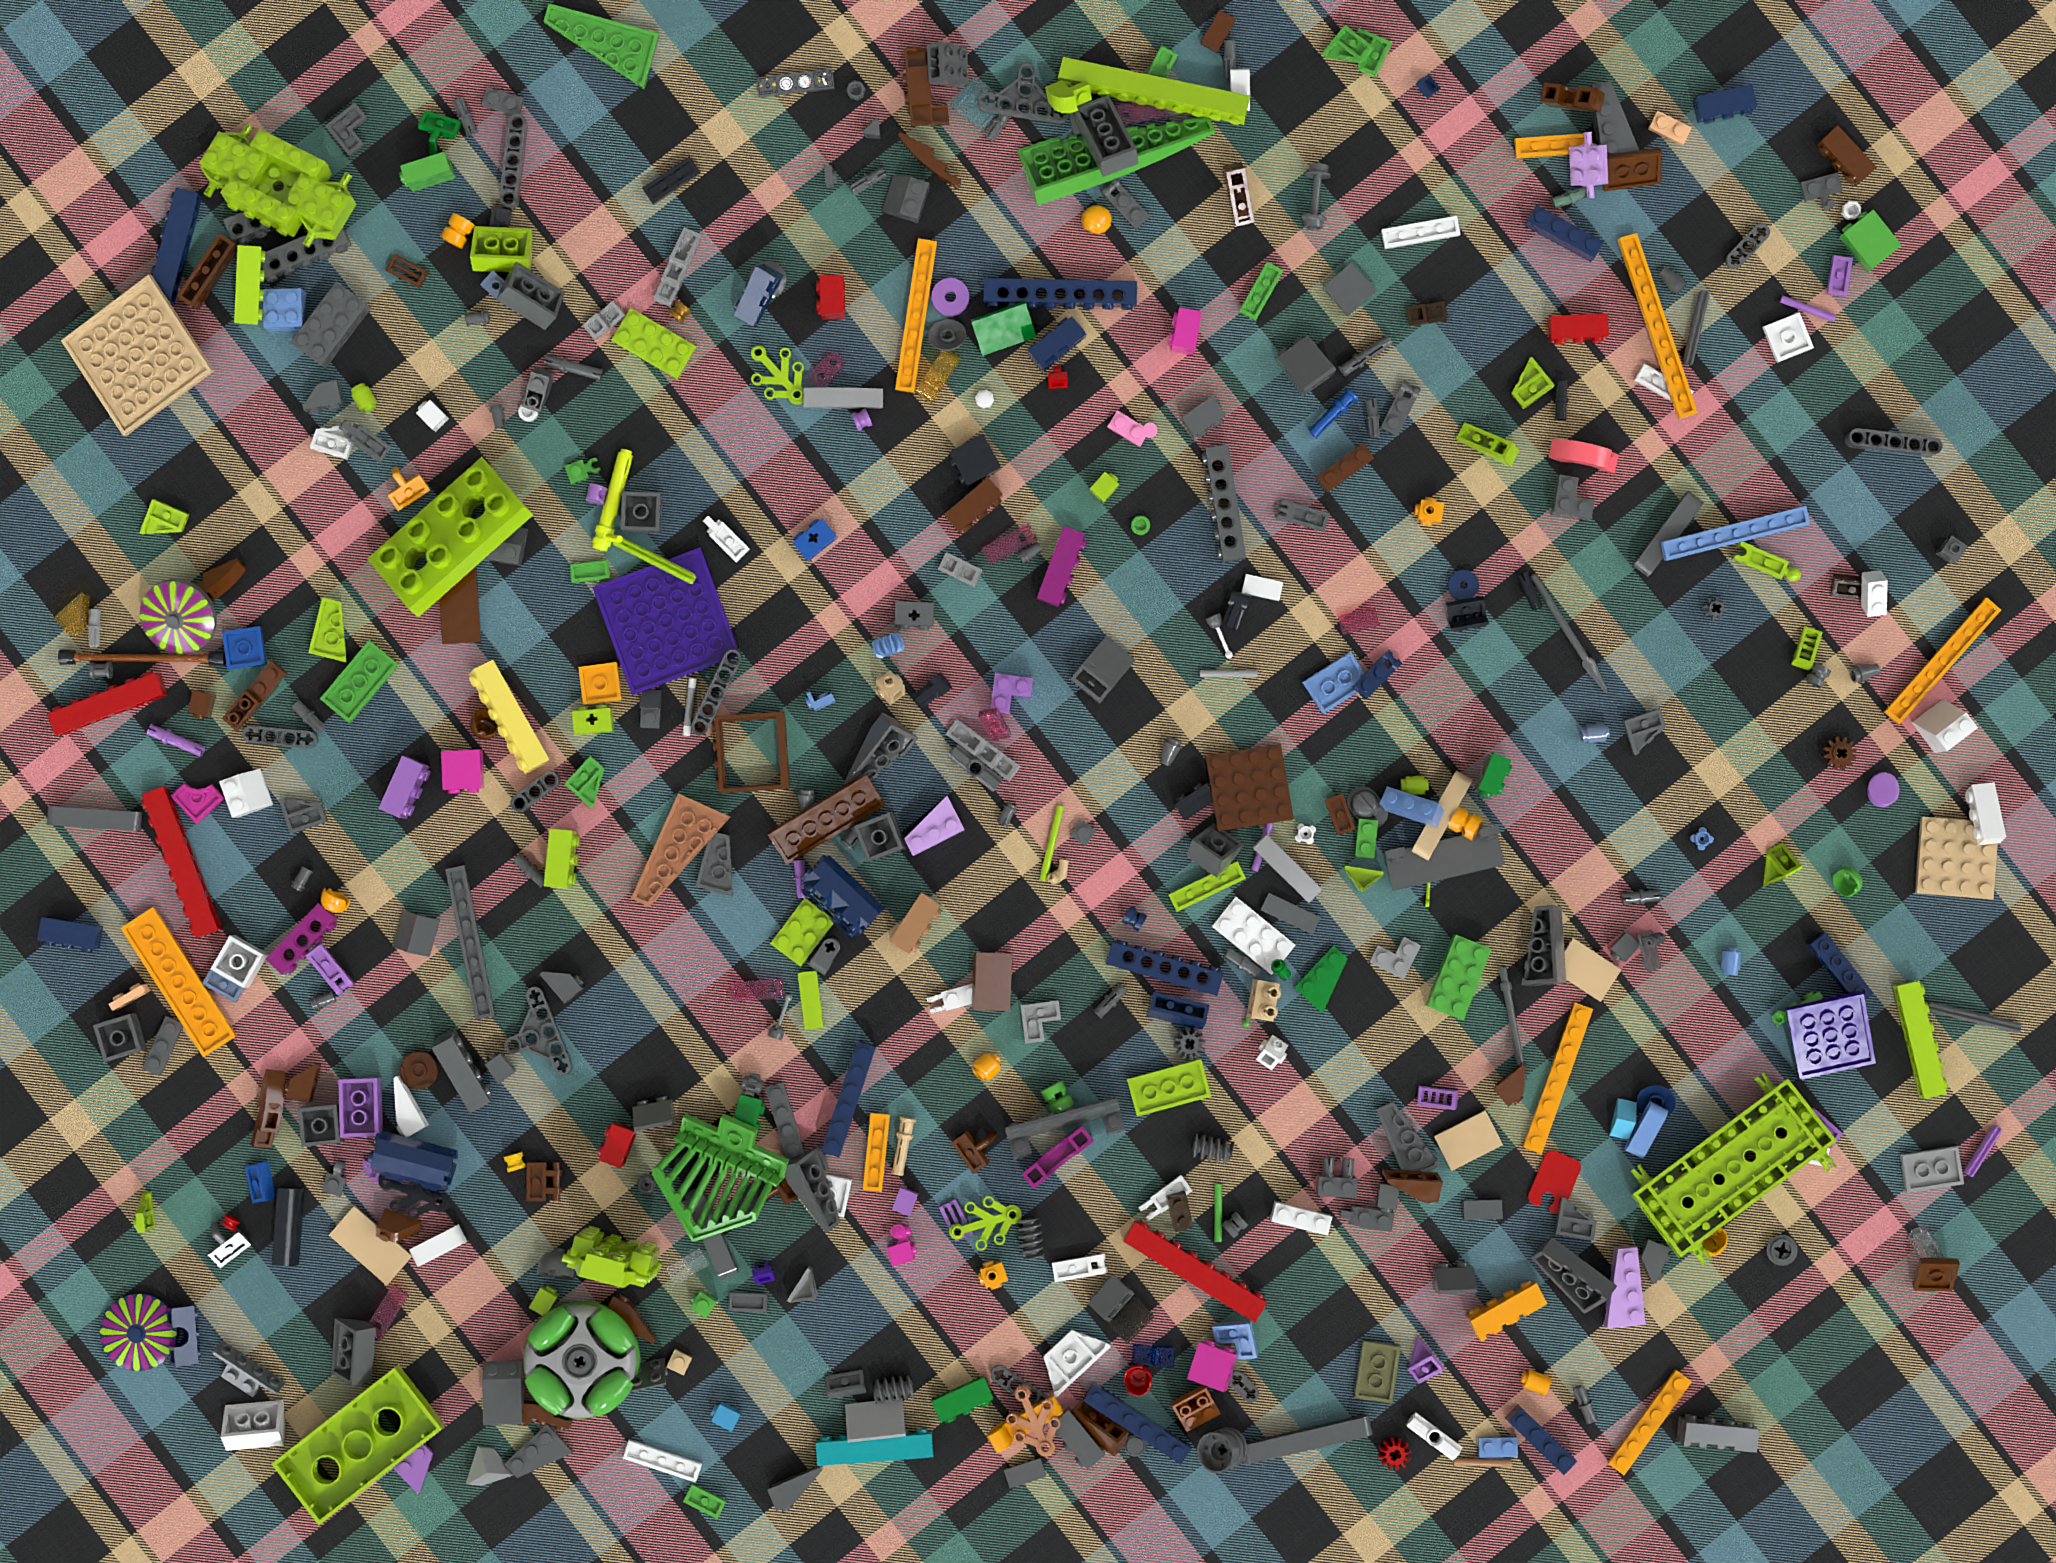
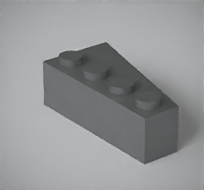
[432,1028,492,1113]
[1531,1237,1617,1314]

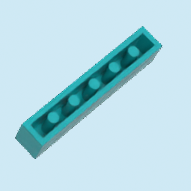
[816,1428,934,1466]

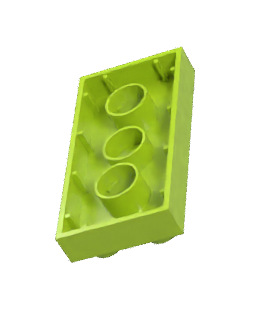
[367,457,533,617]
[272,1364,446,1525]

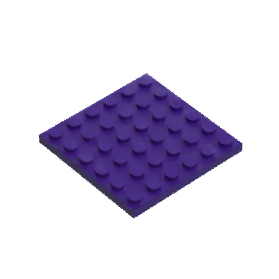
[592,548,738,695]

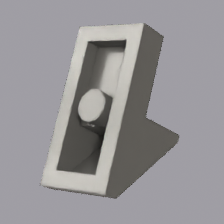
[639,690,662,729]

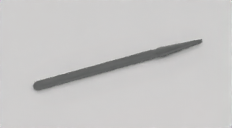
[1530,574,1608,693]

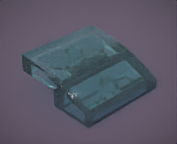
[951,76,1006,131]

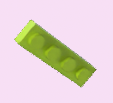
[1168,861,1246,912]

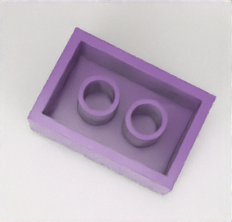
[378,756,431,819]
[338,1077,383,1138]

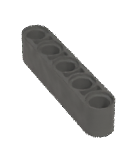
[499,113,528,209]
[1845,428,1943,457]
[1632,491,1704,577]
[691,647,742,736]
[47,806,142,831]
[684,1188,739,1280]

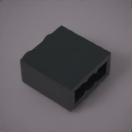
[948,434,1001,487]

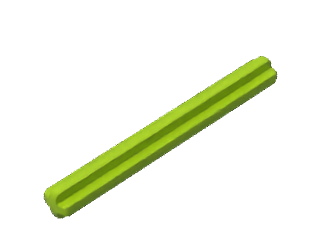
[612,537,696,584]

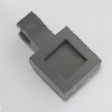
[322,1161,347,1197]

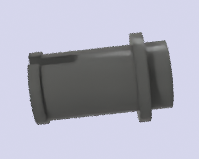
[465,310,490,326]
[489,404,507,429]
[1018,542,1043,563]
[997,802,1017,827]
[291,866,313,892]
[310,990,336,1010]

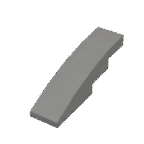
[654,227,702,307]
[803,388,883,409]
[945,719,1021,782]
[1252,834,1322,903]

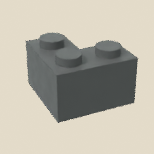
[1550,475,1595,521]

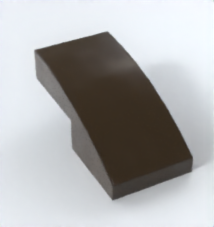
[1406,301,1448,326]

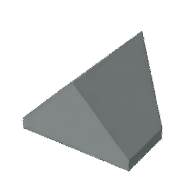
[787,1266,818,1303]
[466,1446,514,1486]

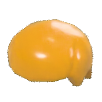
[1081,205,1112,234]
[321,888,350,913]
[1702,1228,1728,1256]

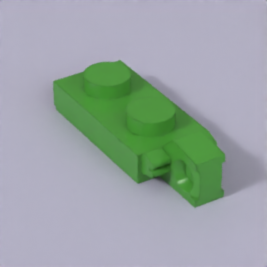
[1771,991,1823,1026]

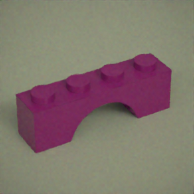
[1021,1124,1094,1189]

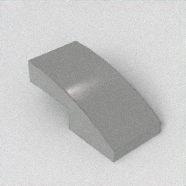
[583,300,626,340]
[938,552,983,588]

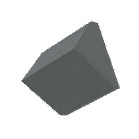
[863,118,881,139]

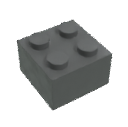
[621,491,663,533]
[93,1013,147,1062]
[298,1103,345,1147]

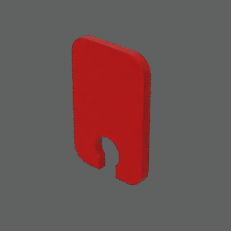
[1528,1150,1581,1214]

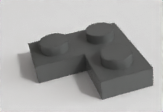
[325,102,368,157]

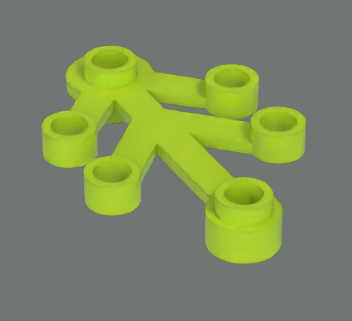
[751,345,804,405]
[949,1196,1022,1251]

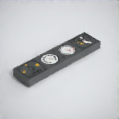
[756,69,835,98]

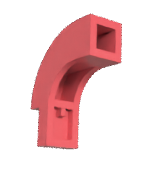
[1549,439,1618,473]

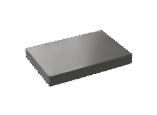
[1899,1146,1964,1193]
[845,1398,906,1443]

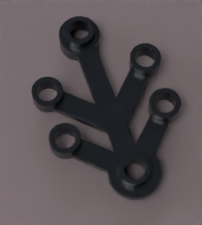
[378,1175,449,1219]

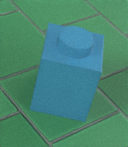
[710,1401,742,1432]

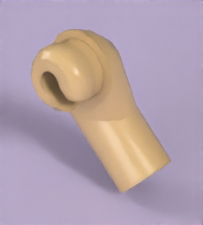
[1047,859,1069,884]

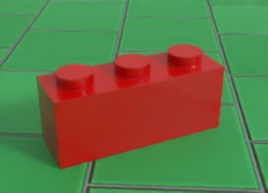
[1547,313,1609,345]

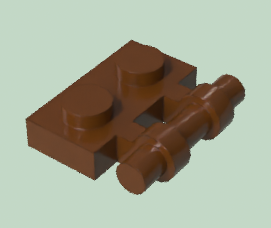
[526,1162,562,1201]

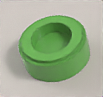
[1131,516,1150,535]

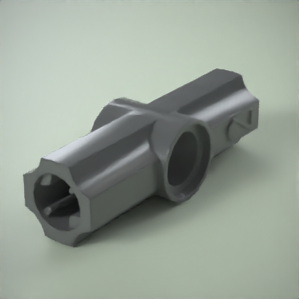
[948,744,1003,792]

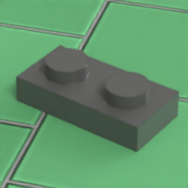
[482,87,524,115]

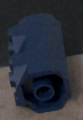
[801,855,885,938]
[368,1131,459,1191]

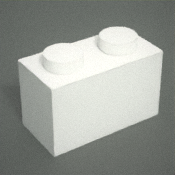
[1861,570,1888,617]

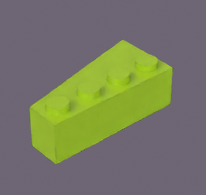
[234,245,265,325]

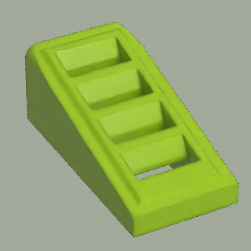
[1791,626,1823,670]

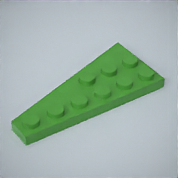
[543,3,660,90]

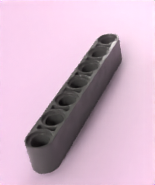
[1243,1414,1373,1465]

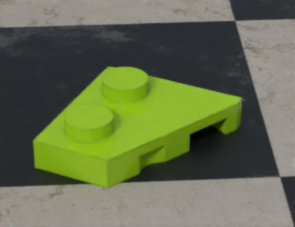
[1512,357,1554,409]
[139,499,189,534]
[133,1191,155,1233]

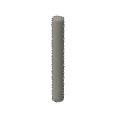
[1200,670,1258,677]

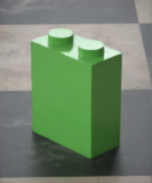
[399,152,456,192]
[1839,210,1902,272]

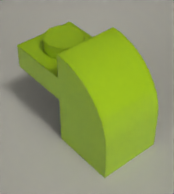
[1045,80,1092,113]

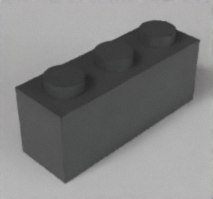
[1052,1407,1105,1470]

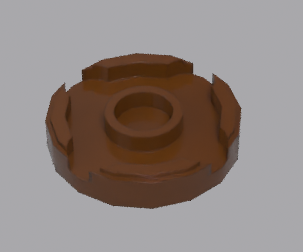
[400,1051,439,1090]

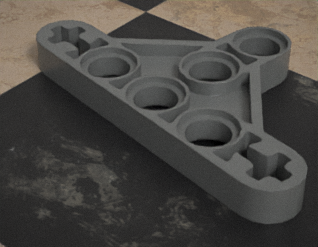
[977,63,1070,124]
[504,986,572,1076]

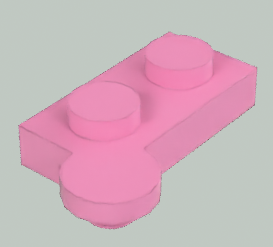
[1107,410,1158,447]

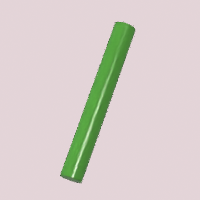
[1214,1183,1222,1242]

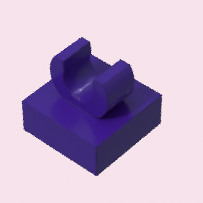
[752,1260,775,1285]

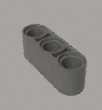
[510,771,561,812]

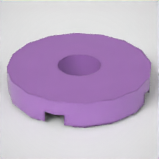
[931,278,969,317]

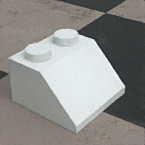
[219,769,274,818]

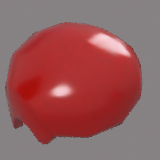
[1123,1364,1153,1397]

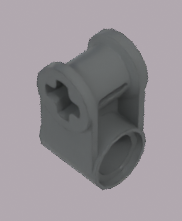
[808,938,840,976]

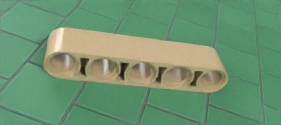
[1411,771,1473,860]

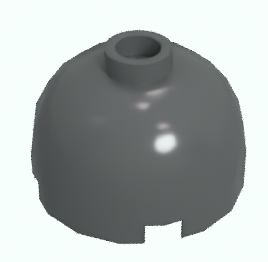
[537,1248,576,1280]

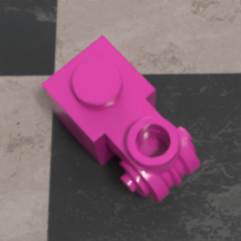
[887,1223,918,1267]

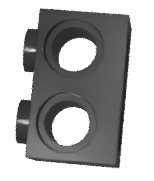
[223,212,271,245]

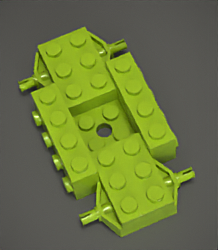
[199,123,357,247]
[562,1226,663,1288]

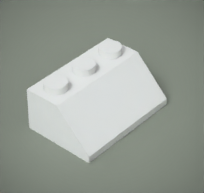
[221,1400,286,1451]

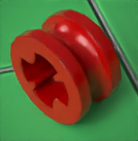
[220,1214,240,1231]

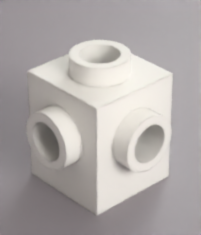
[1256,1035,1288,1070]

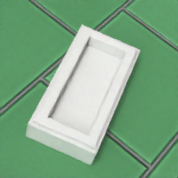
[1242,574,1283,601]

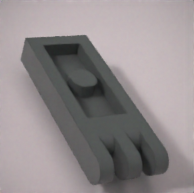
[1275,499,1330,532]

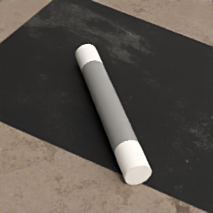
[682,678,697,736]

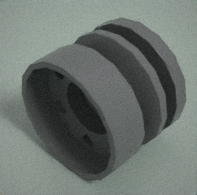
[1197,1427,1247,1473]

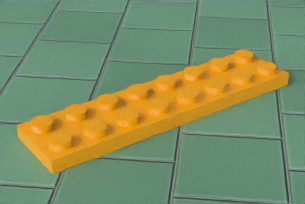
[121,907,237,1057]

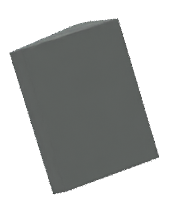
[392,910,440,957]

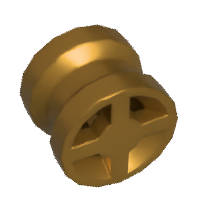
[668,300,692,324]

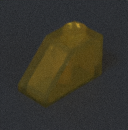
[54,592,90,636]

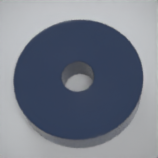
[1447,570,1479,600]

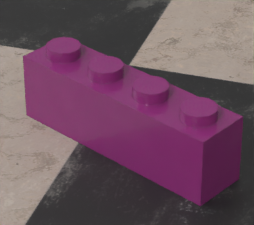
[1037,526,1087,607]

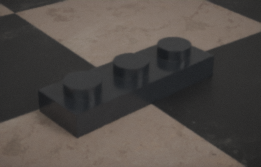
[642,156,701,205]

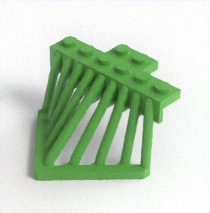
[652,1113,789,1242]

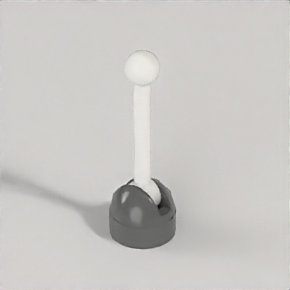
[1206,613,1233,658]

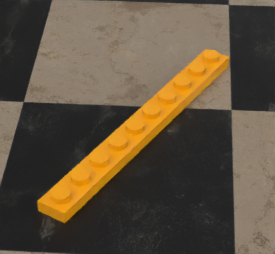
[1617,233,1698,420]

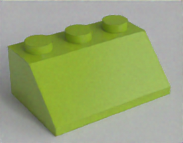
[470,226,532,273]

